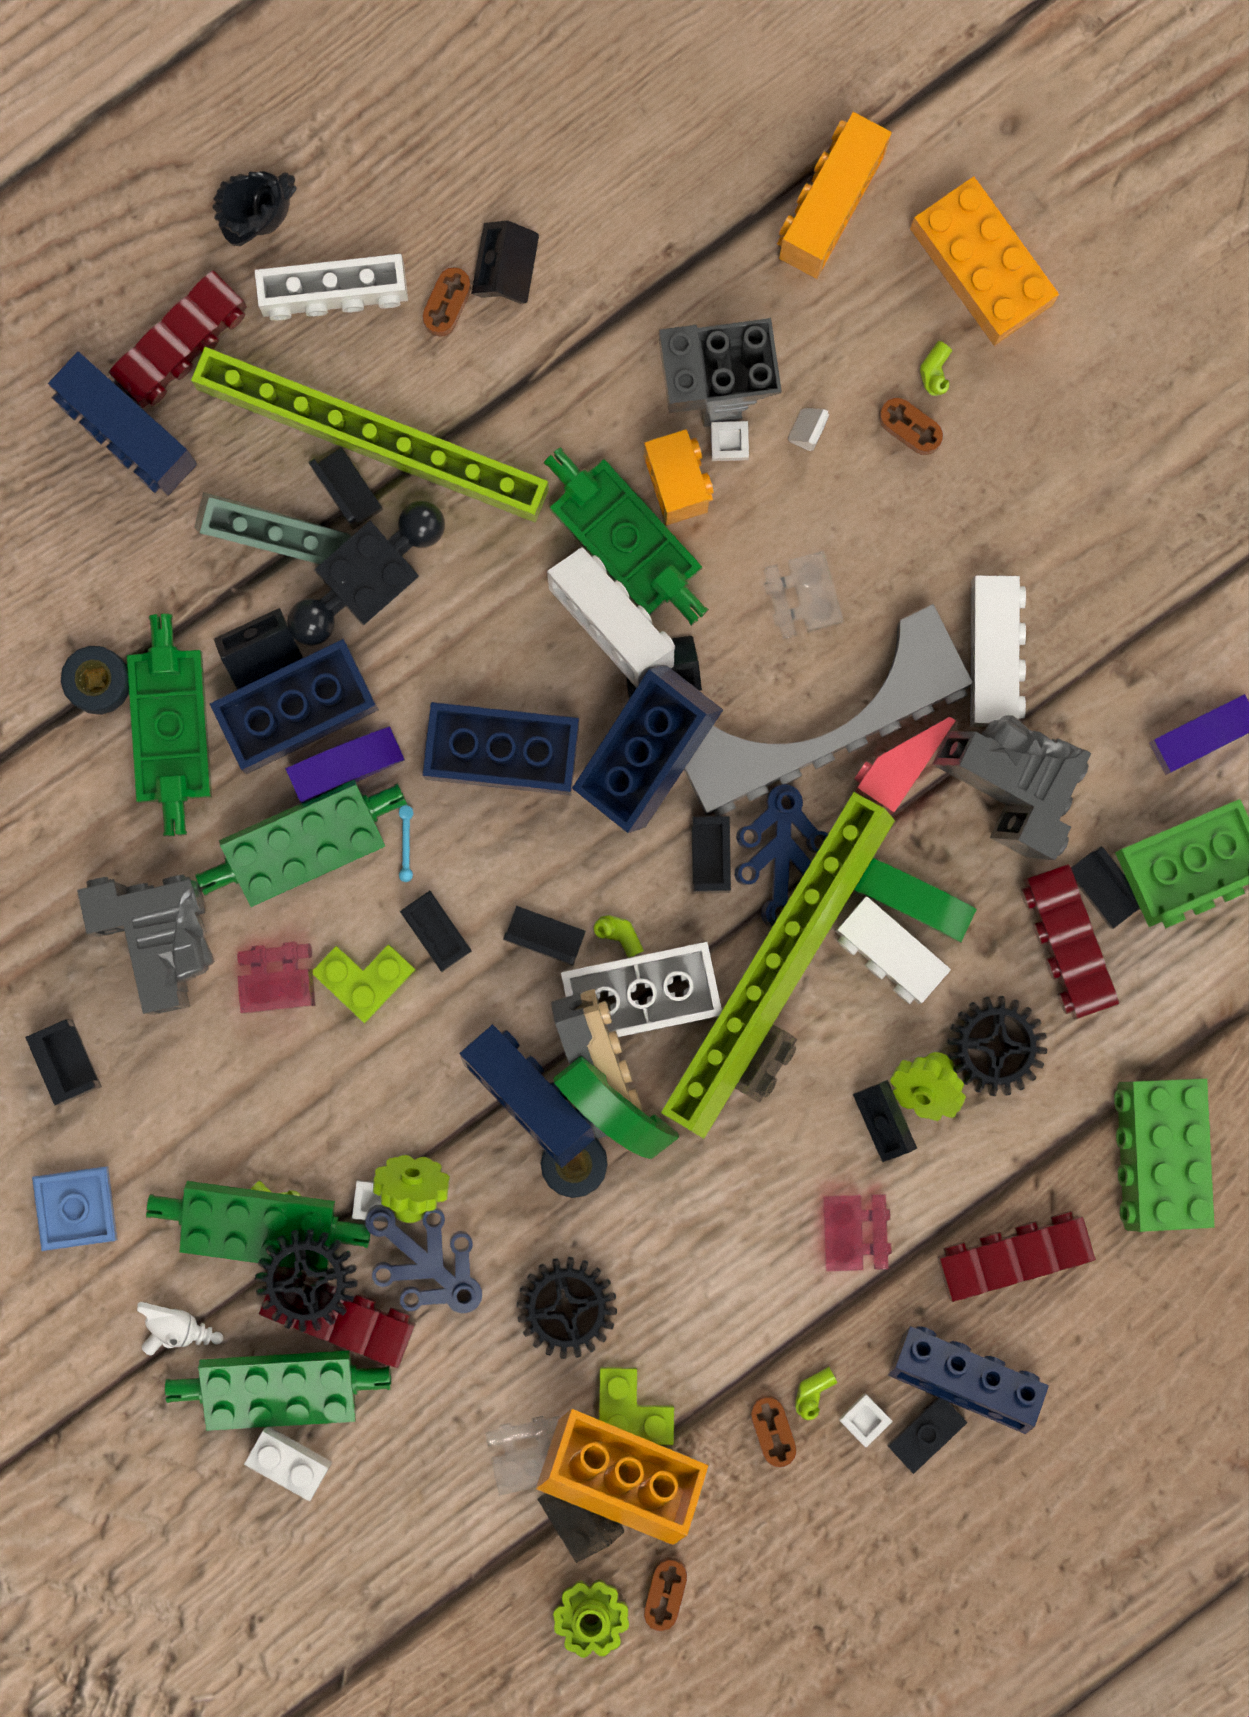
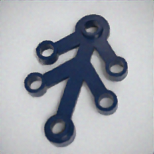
[734,784,828,928]
[365,1205,482,1313]

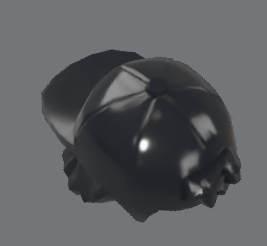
[212,171,297,246]

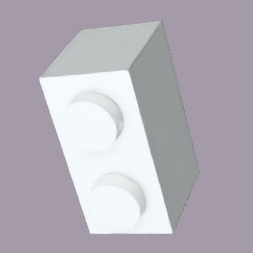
[244,1427,332,1502]

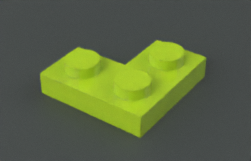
[311,944,416,1024]
[599,1367,674,1445]

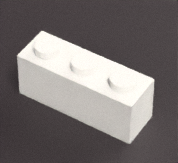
[835,896,951,1004]

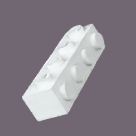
[255,254,408,321]
[547,547,675,688]
[970,576,1026,727]

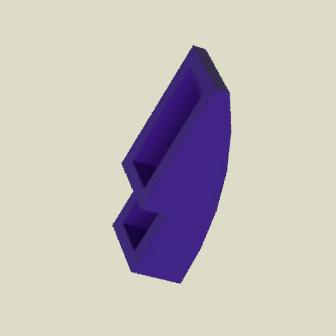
[1149,694,1249,775]
[285,726,405,803]

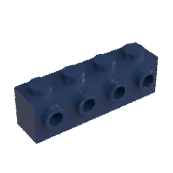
[459,1024,595,1168]
[888,1326,1049,1434]

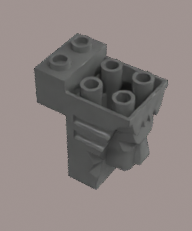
[659,318,782,427]
[932,715,1091,860]
[77,875,215,1015]

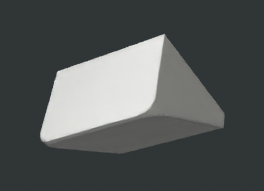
[788,408,829,452]

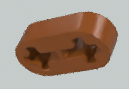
[423,267,471,337]
[879,398,943,455]
[751,1396,797,1467]
[644,1557,687,1631]

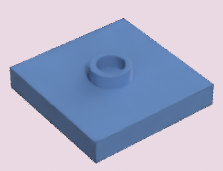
[32,1166,118,1251]

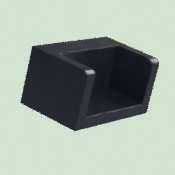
[691,816,731,894]
[25,1019,102,1106]

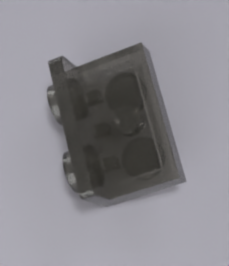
[735,1025,798,1103]
[537,1493,624,1563]

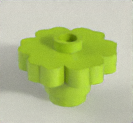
[890,1052,966,1121]
[373,1155,450,1223]
[553,1579,629,1658]

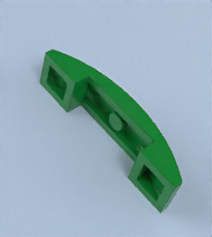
[853,858,977,943]
[553,1056,679,1159]

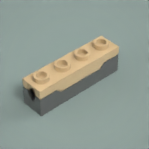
[551,989,642,1139]

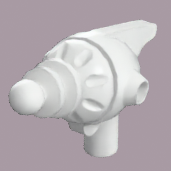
[137,1302,223,1355]

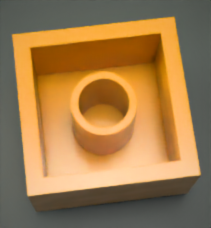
[644,429,714,526]

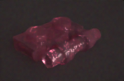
[237,941,315,1014]
[823,1194,892,1271]

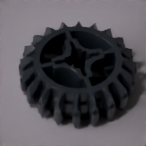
[946,996,1047,1096]
[255,1228,358,1332]
[517,1257,617,1359]

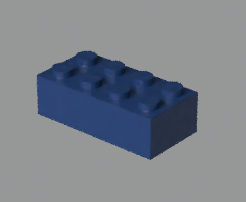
[48,351,197,496]
[210,639,379,774]
[572,665,723,833]
[423,702,579,796]

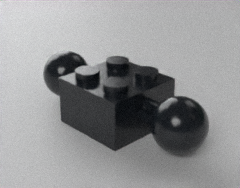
[287,501,445,646]

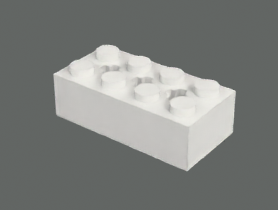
[561,942,722,1037]

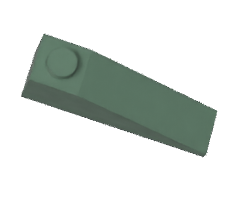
[194,492,351,564]

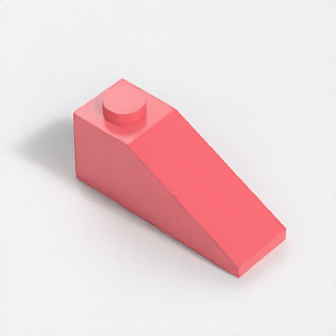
[854,717,956,815]

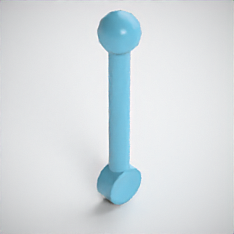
[399,805,414,882]

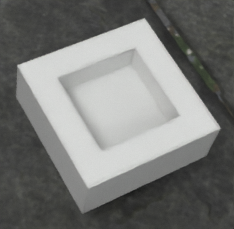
[711,421,749,461]
[352,1180,390,1222]
[839,1393,893,1447]

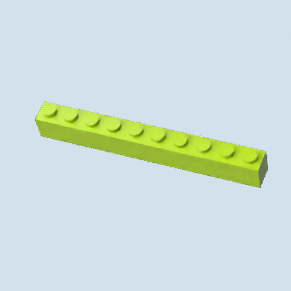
[191,347,549,523]
[661,792,895,1139]

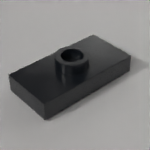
[400,890,472,972]
[887,1397,968,1474]

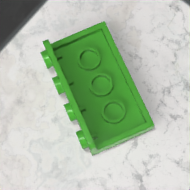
[1115,799,1249,929]
[1114,1079,1215,1232]

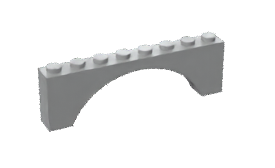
[684,604,973,816]

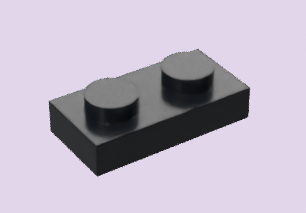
[853,1080,917,1162]

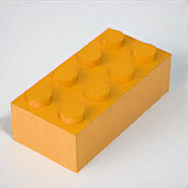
[777,112,892,279]
[910,176,1059,346]
[536,1409,709,1545]

